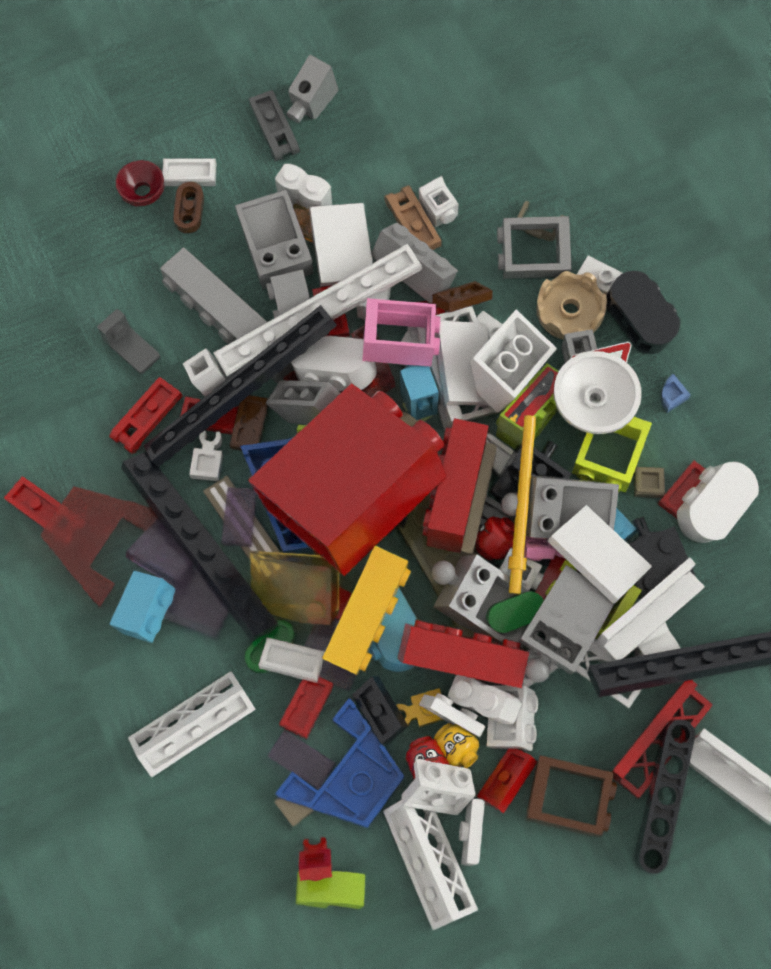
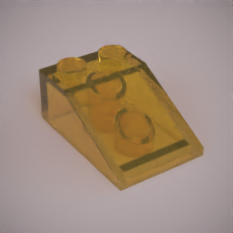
[250,551,339,625]

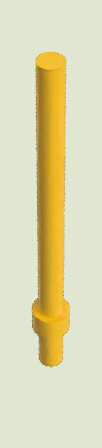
[508,415,536,594]

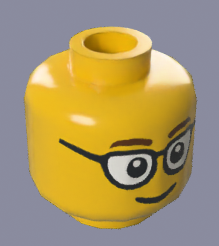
[434,723,479,768]

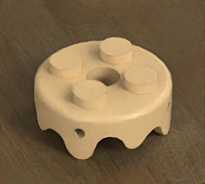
[536,271,607,339]

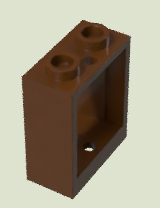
[525,755,617,838]

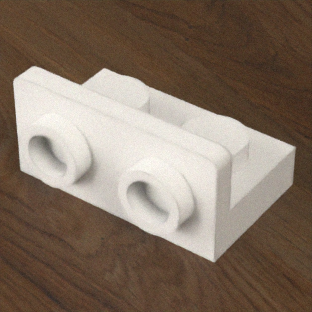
[487,685,538,751]
[401,759,475,815]

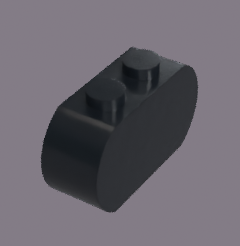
[606,271,680,354]

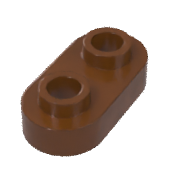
[173,182,204,234]

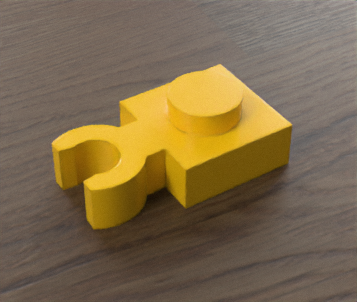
[396,688,444,728]

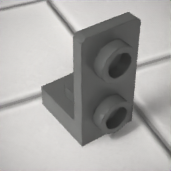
[97,309,160,374]

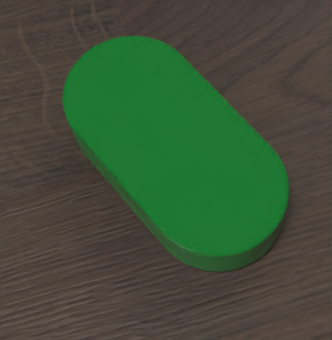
[486,591,544,633]
[245,620,295,673]

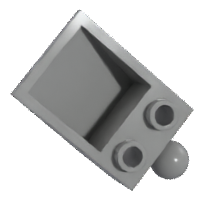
[235,190,313,290]
[501,475,619,539]
[431,554,530,648]
[519,565,614,683]

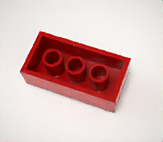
[422,418,489,554]

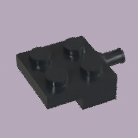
[489,441,571,501]
[629,516,696,600]

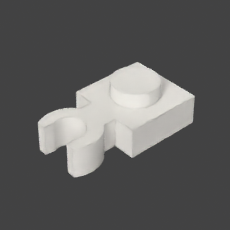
[189,431,223,481]

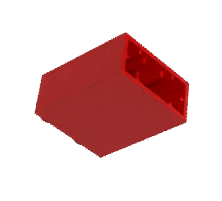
[248,383,446,576]

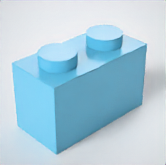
[400,365,439,420]
[109,571,176,643]

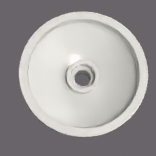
[553,351,641,434]

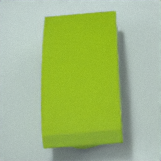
[295,871,365,909]

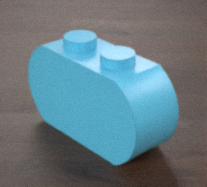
[369,588,417,672]

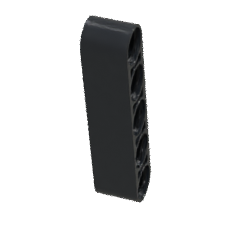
[634,720,695,874]

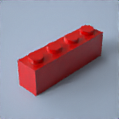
[397,620,530,688]

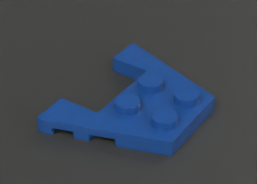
[275,698,405,829]

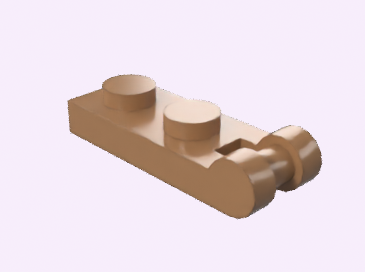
[384,185,442,250]

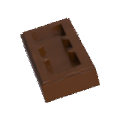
[432,281,493,313]
[230,395,269,451]

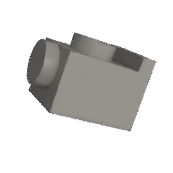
[561,329,597,363]

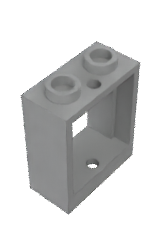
[497,216,571,279]

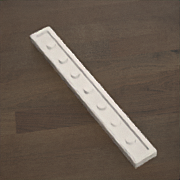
[213,244,422,378]

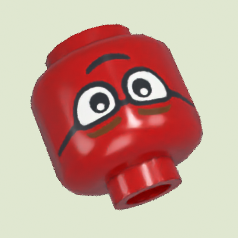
[475,516,515,560]
[406,736,449,780]

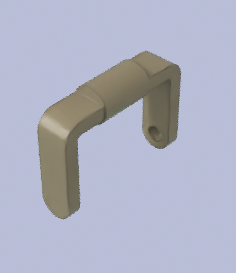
[517,201,564,241]

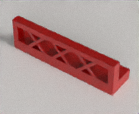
[611,680,713,799]

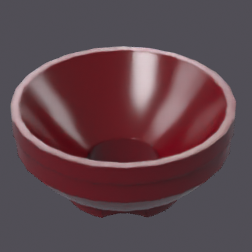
[115,160,165,206]

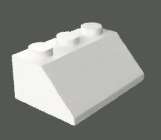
[470,310,557,413]

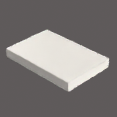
[309,203,373,286]
[435,321,490,406]
[548,505,652,604]

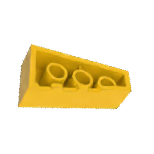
[322,546,411,675]

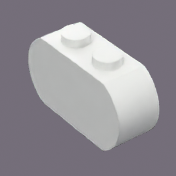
[291,336,377,391]
[677,462,759,543]

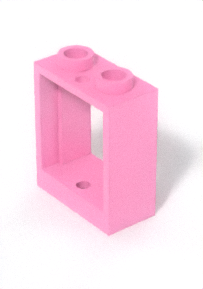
[362,298,441,367]

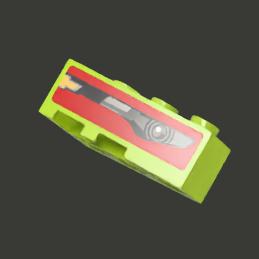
[495,363,559,449]

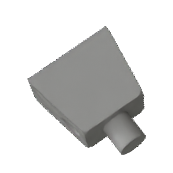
[286,55,339,123]

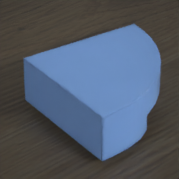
[661,374,691,413]

